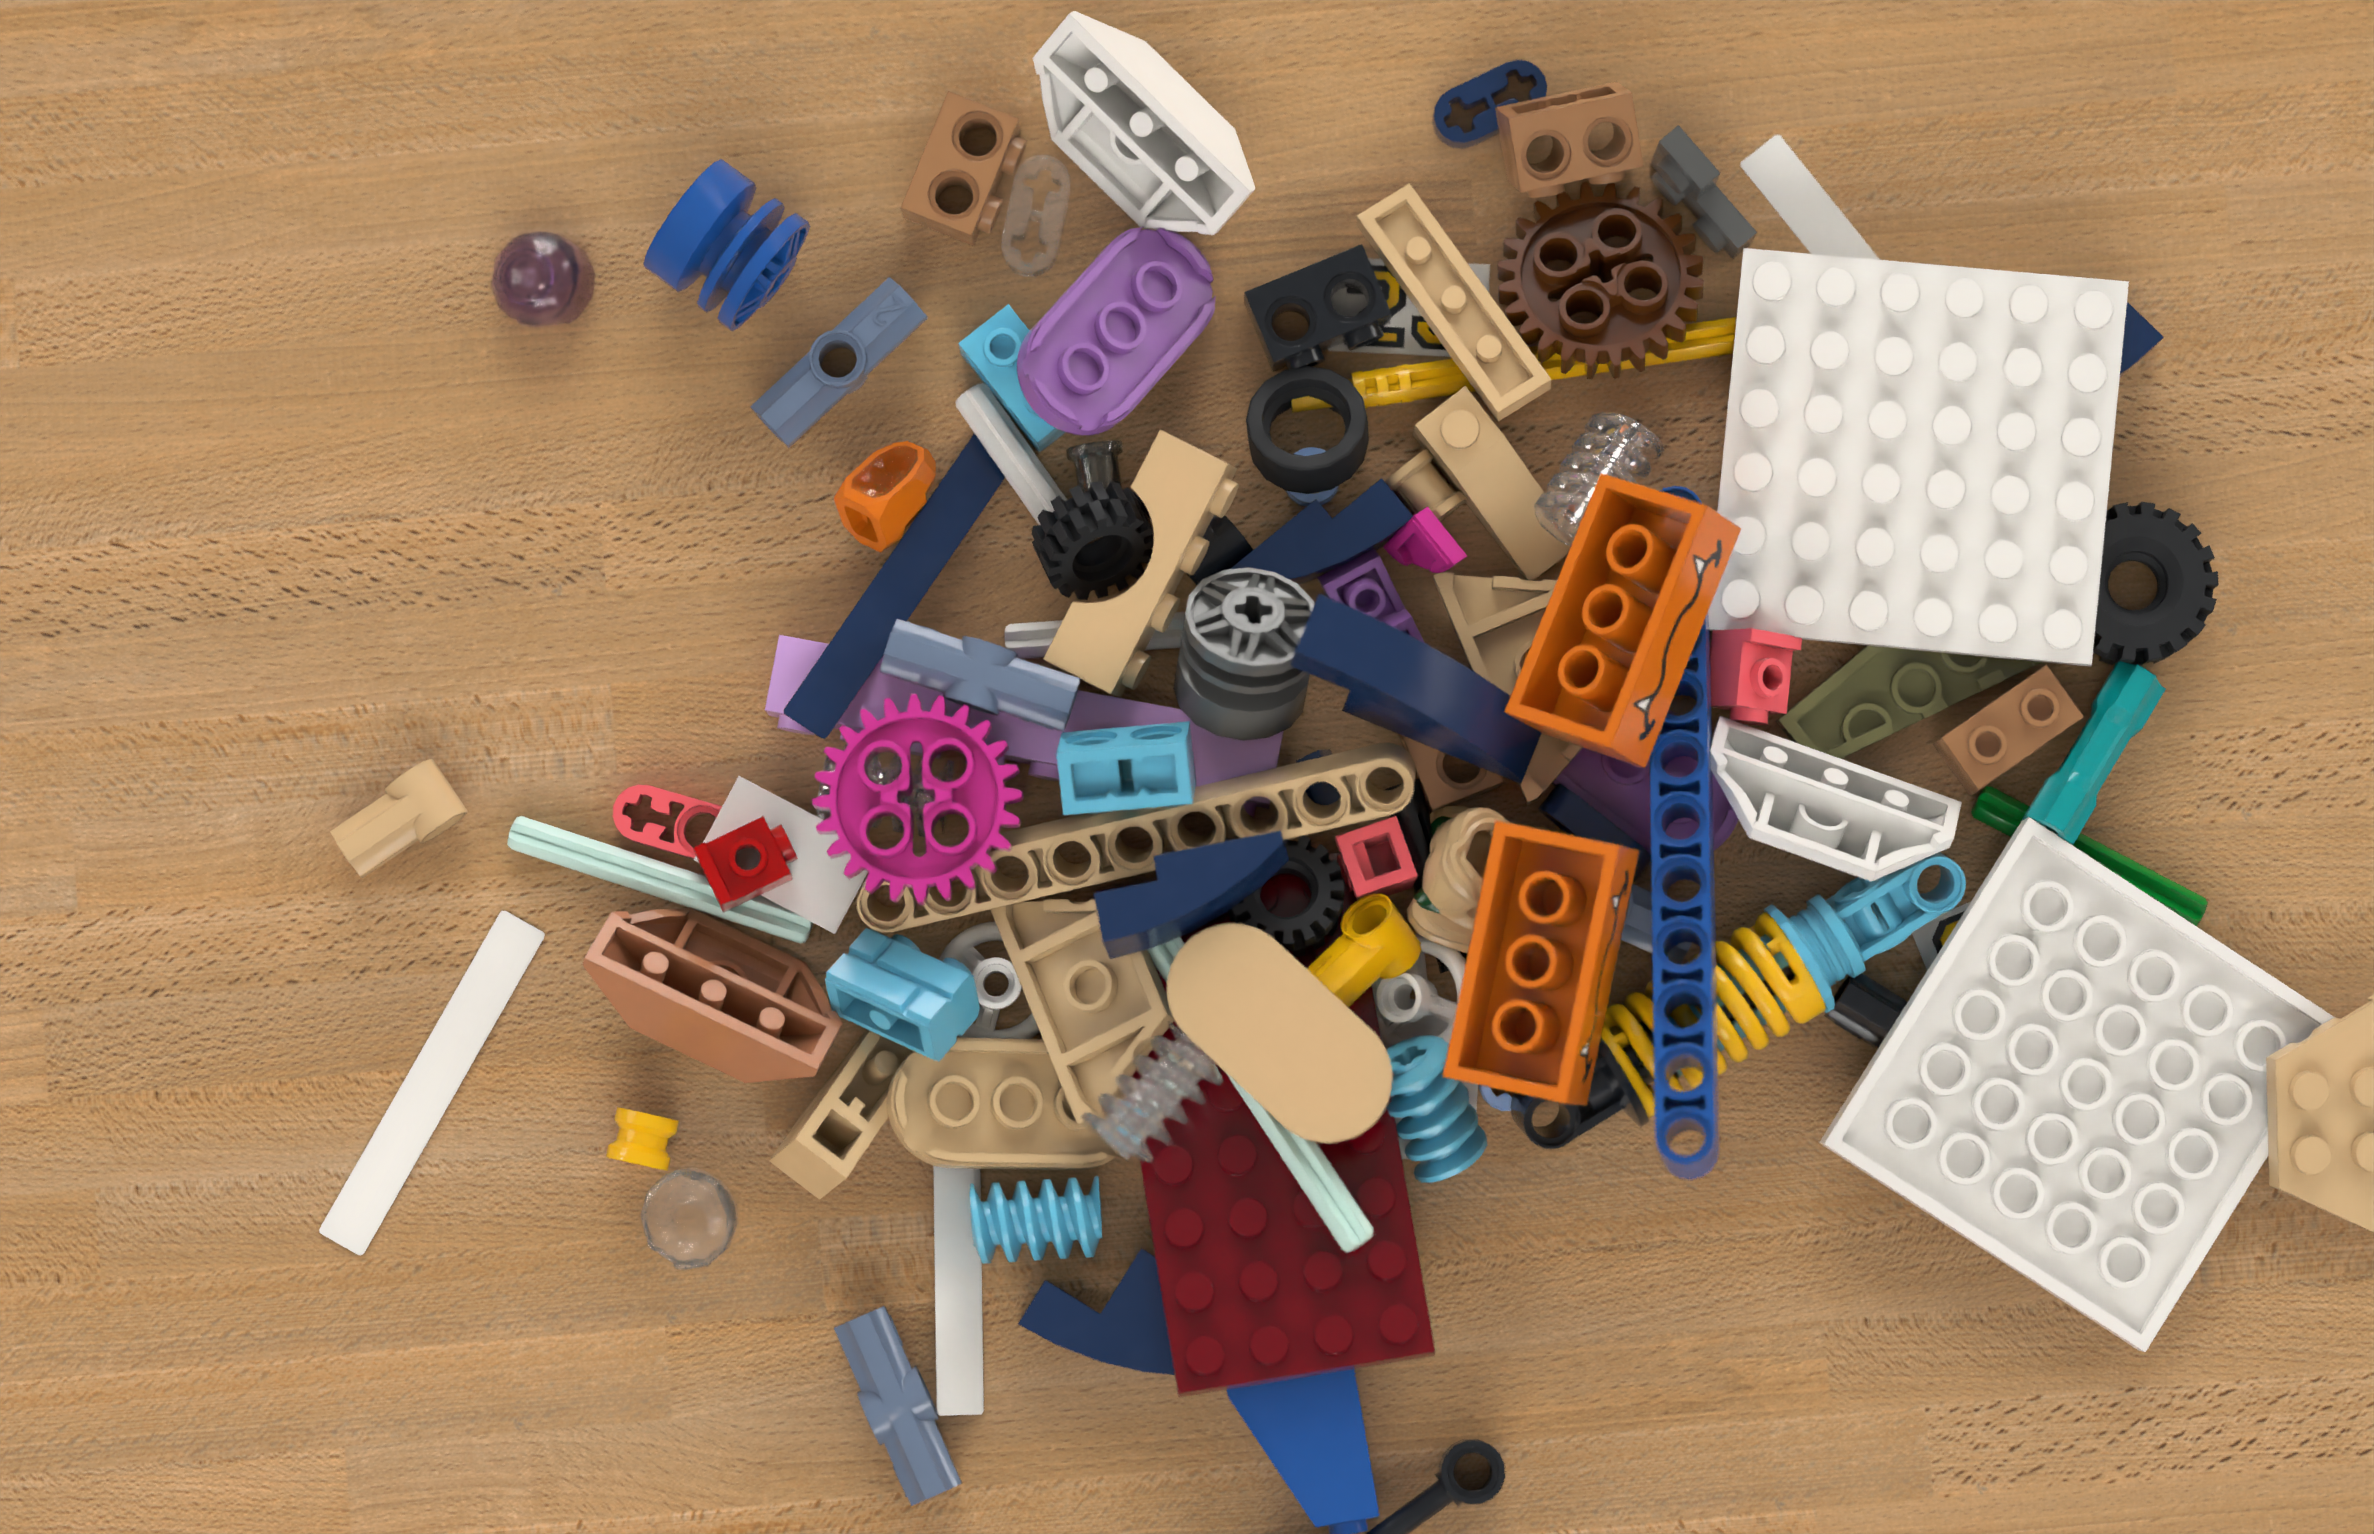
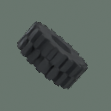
[2093,502,2219,666]

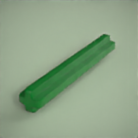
[1971,786,2208,926]

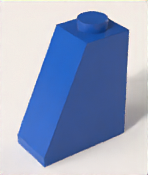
[1227,1369,1380,1534]

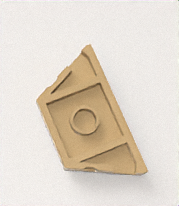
[1433,572,1583,805]
[990,899,1175,1127]
[2266,994,2374,1234]

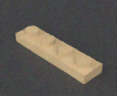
[1357,183,1551,422]

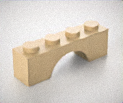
[1043,429,1239,697]

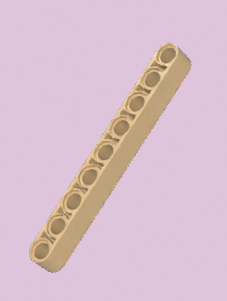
[857,743,1416,933]

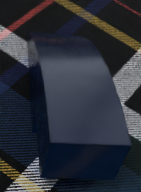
[1231,478,1413,585]
[1094,830,1289,959]

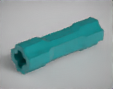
[2021,662,2166,845]

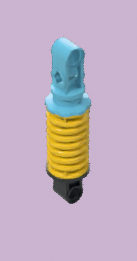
[1510,852,1966,1149]

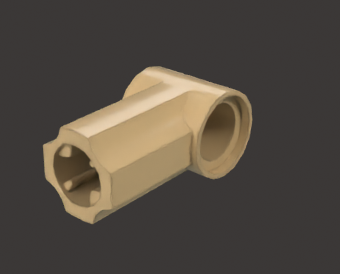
[330,759,468,878]

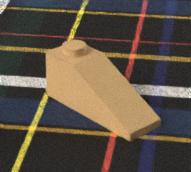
[1412,386,1575,581]
[769,1029,914,1200]

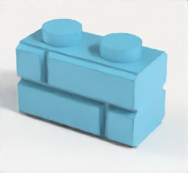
[825,928,980,1062]

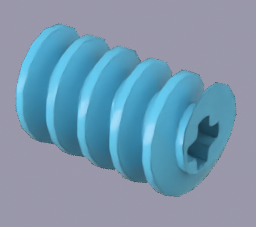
[1386,1035,1487,1183]
[970,1176,1103,1264]

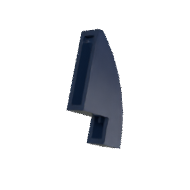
[1290,594,1542,784]
[1018,1248,1175,1375]

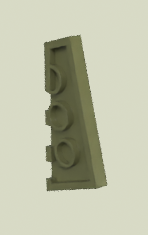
[1775,645,2042,759]

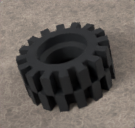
[1031,481,1154,600]
[1228,835,1344,958]

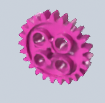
[812,693,1024,905]

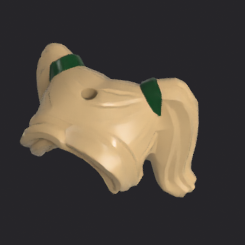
[1407,806,1551,953]

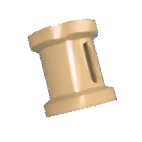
[1385,449,1467,522]

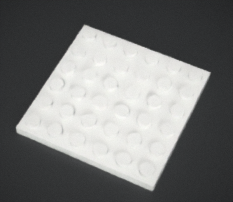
[1708,248,2129,667]
[1819,817,2334,1352]

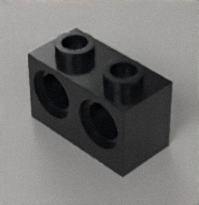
[1244,244,1391,372]

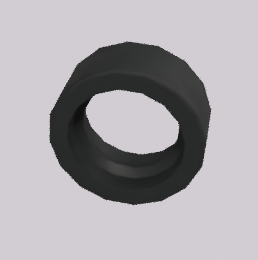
[1246,366,1369,494]

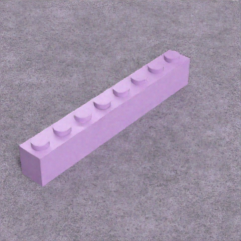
[765,635,1283,817]

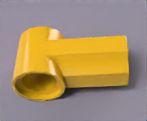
[1307,893,1421,1007]

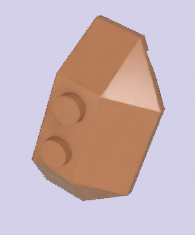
[582,908,843,1083]

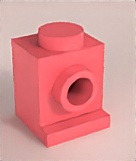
[1710,628,1802,725]
[1335,816,1418,899]

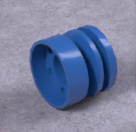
[643,159,810,331]

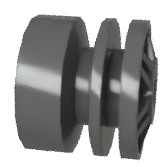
[1173,567,1315,741]

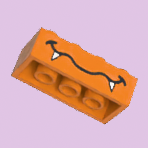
[1504,473,1741,768]
[1443,820,1639,1105]

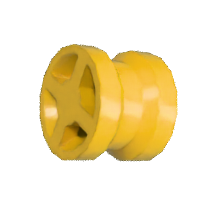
[606,1107,679,1171]

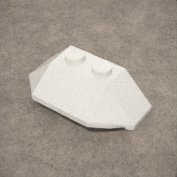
[1033,11,1256,235]
[1710,716,1962,882]

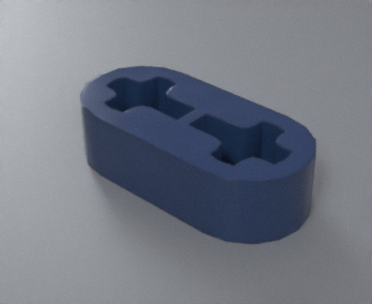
[1432,60,1547,149]
[1538,784,1651,884]

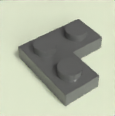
[1650,125,1757,259]

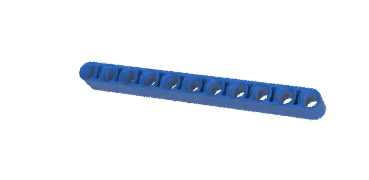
[1650,486,1719,1180]

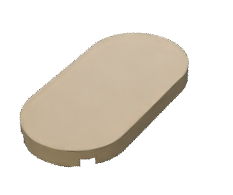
[1167,924,1393,1143]
[887,1037,1135,1170]

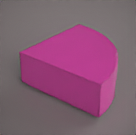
[1383,507,1467,573]

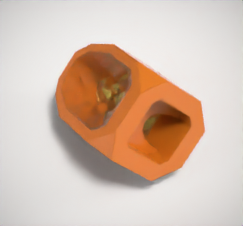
[833,441,936,553]

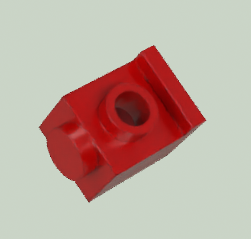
[693,816,798,913]

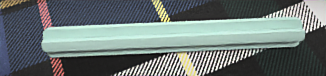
[507,816,813,944]

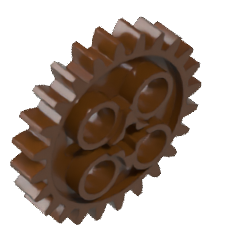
[1498,182,1704,379]

